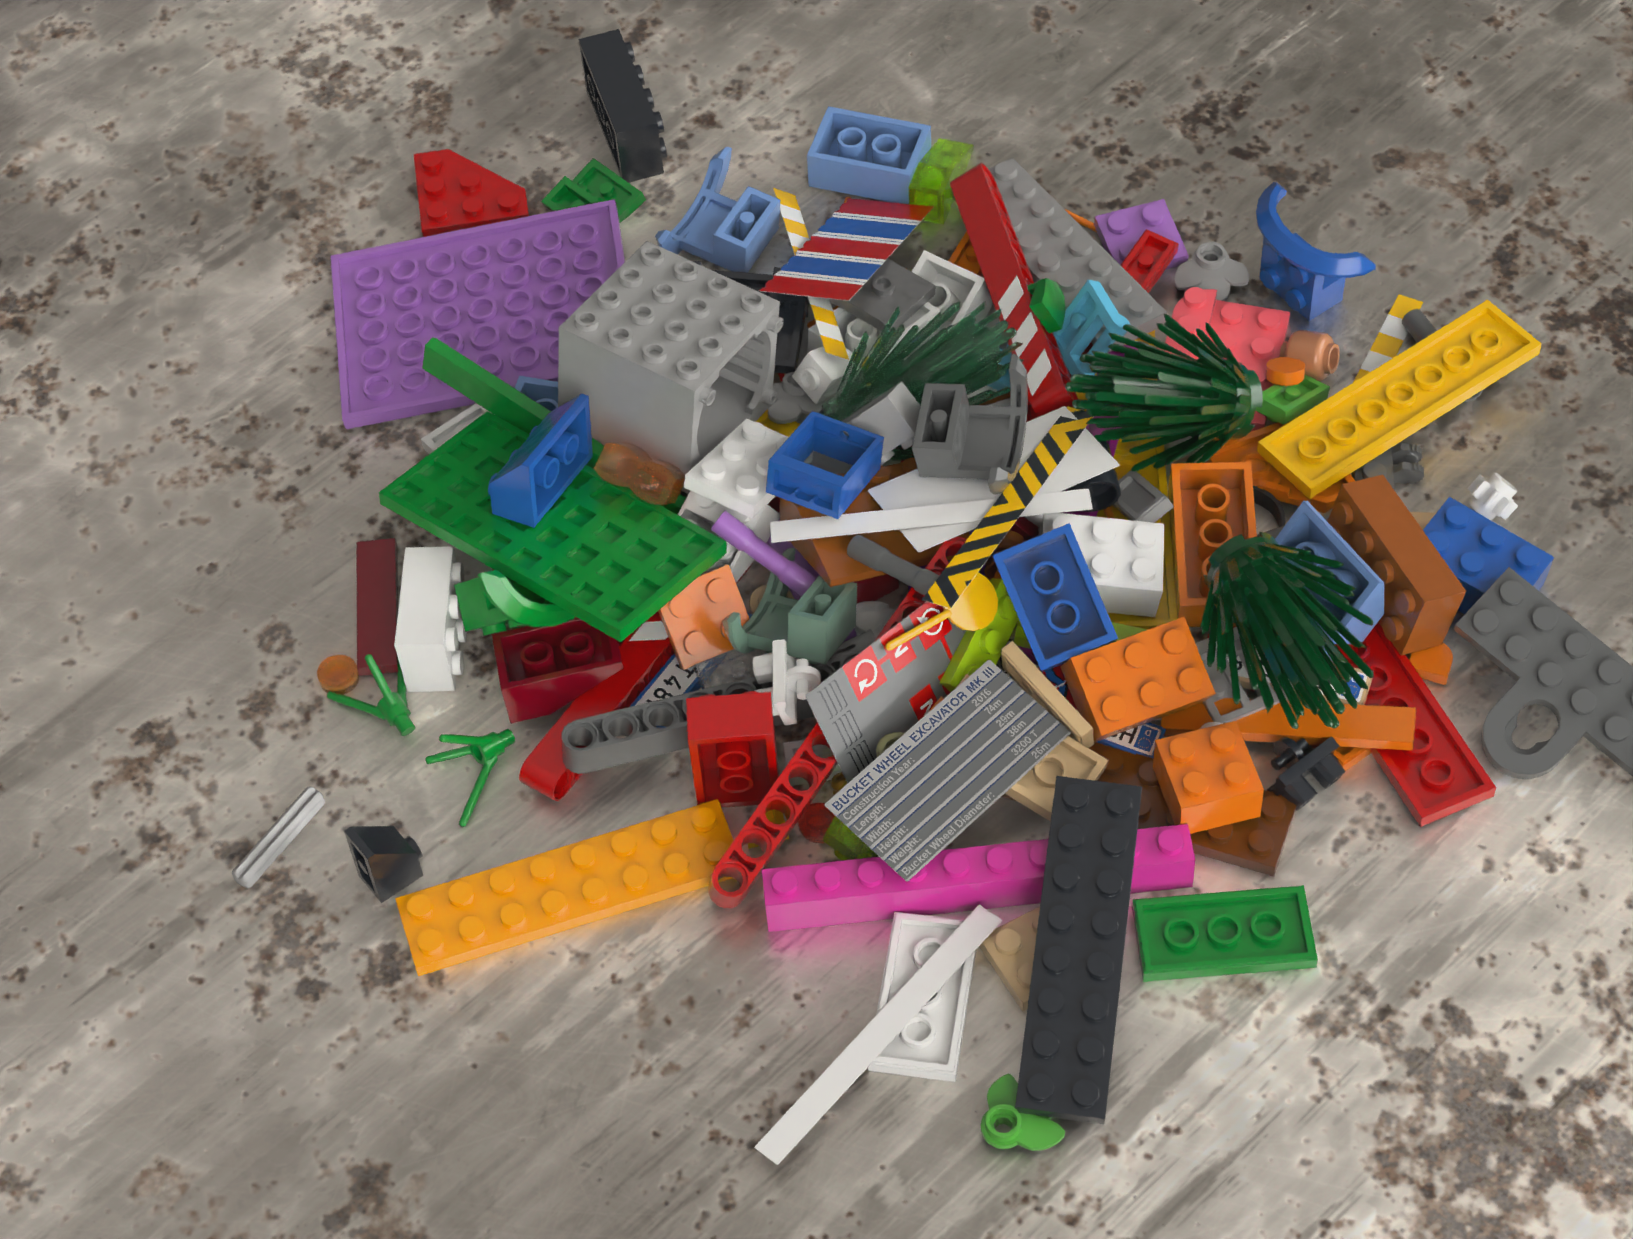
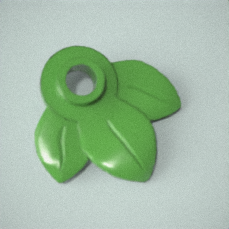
[981,1073,1065,1151]

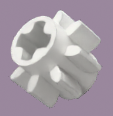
[1467,472,1518,521]

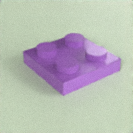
[1094,199,1189,270]

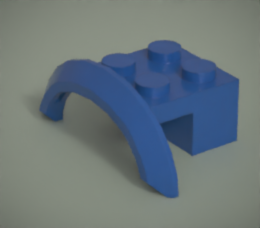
[1256,182,1376,321]

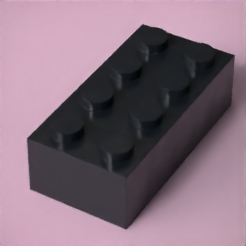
[578,29,667,183]

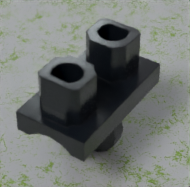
[1267,736,1346,811]

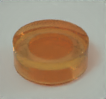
[317,655,359,695]

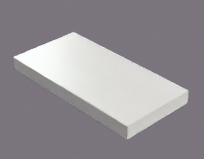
[868,912,977,1082]

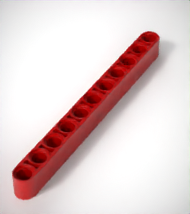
[708,537,967,908]

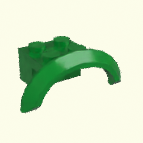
[454,570,575,636]

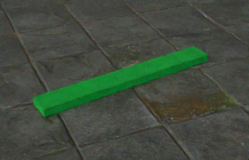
[422,337,686,515]

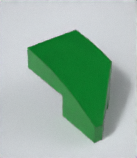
[1027,278,1065,333]

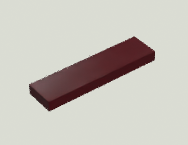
[356,538,398,676]

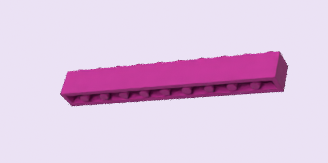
[762,824,1195,932]

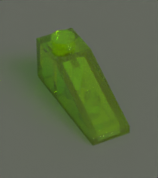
[908,138,974,225]

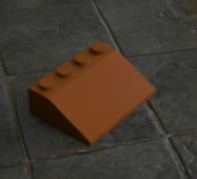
[780,458,970,587]

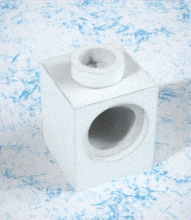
[792,346,862,404]

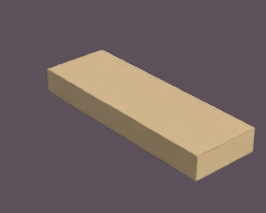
[1001,641,1094,748]

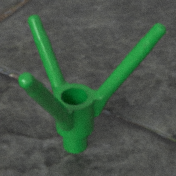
[327,654,416,736]
[425,729,515,827]

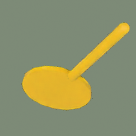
[885,572,998,650]

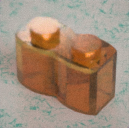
[594,442,685,505]

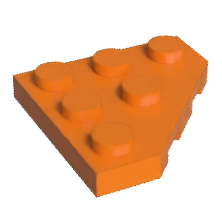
[1205,416,1355,513]

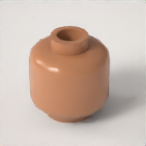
[1280,330,1340,381]

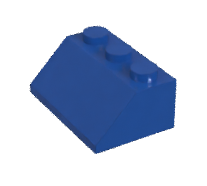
[488,393,593,528]

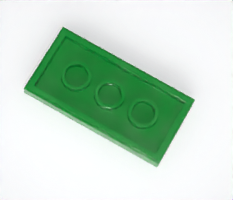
[1132,885,1318,982]

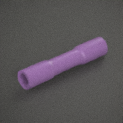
[710,510,817,597]

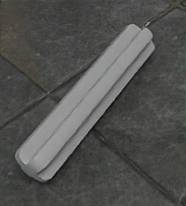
[232,786,325,888]

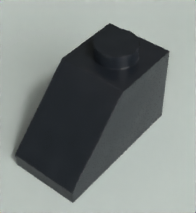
[344,826,423,903]

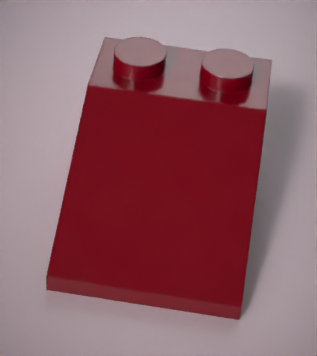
[492,617,623,724]

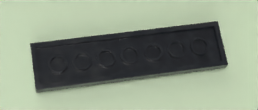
[1015,776,1142,1124]

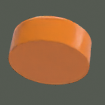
[1266,357,1305,386]

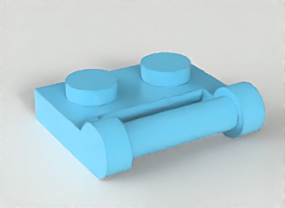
[1053,280,1130,376]

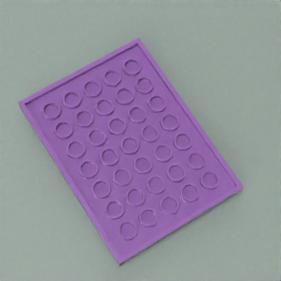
[331,199,625,429]

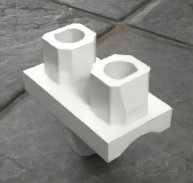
[753,639,821,725]

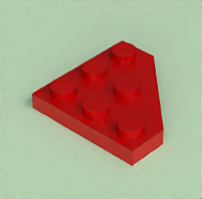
[414,149,529,237]

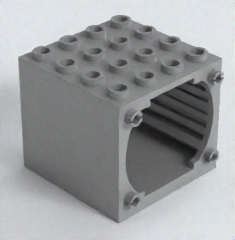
[558,241,783,494]

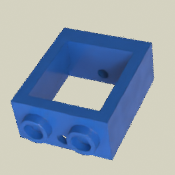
[766,411,884,519]

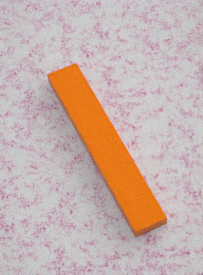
[1161,698,1416,750]

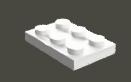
[684,419,814,519]

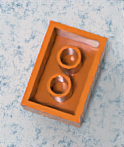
[1061,616,1216,743]

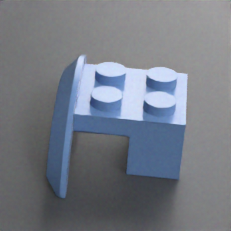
[655,147,780,273]

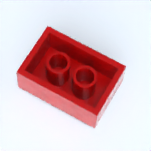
[686,691,779,808]

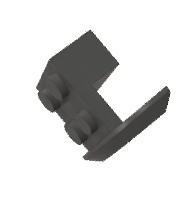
[912,354,1028,494]

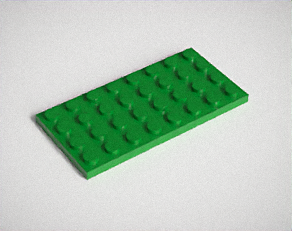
[379,411,727,642]

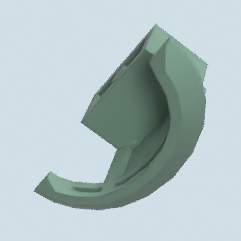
[722,548,857,664]

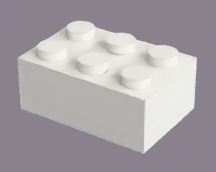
[1038,513,1164,617]
[394,546,467,692]

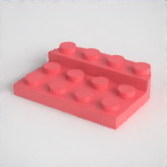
[1165,287,1290,432]

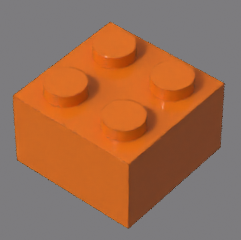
[1153,721,1264,834]

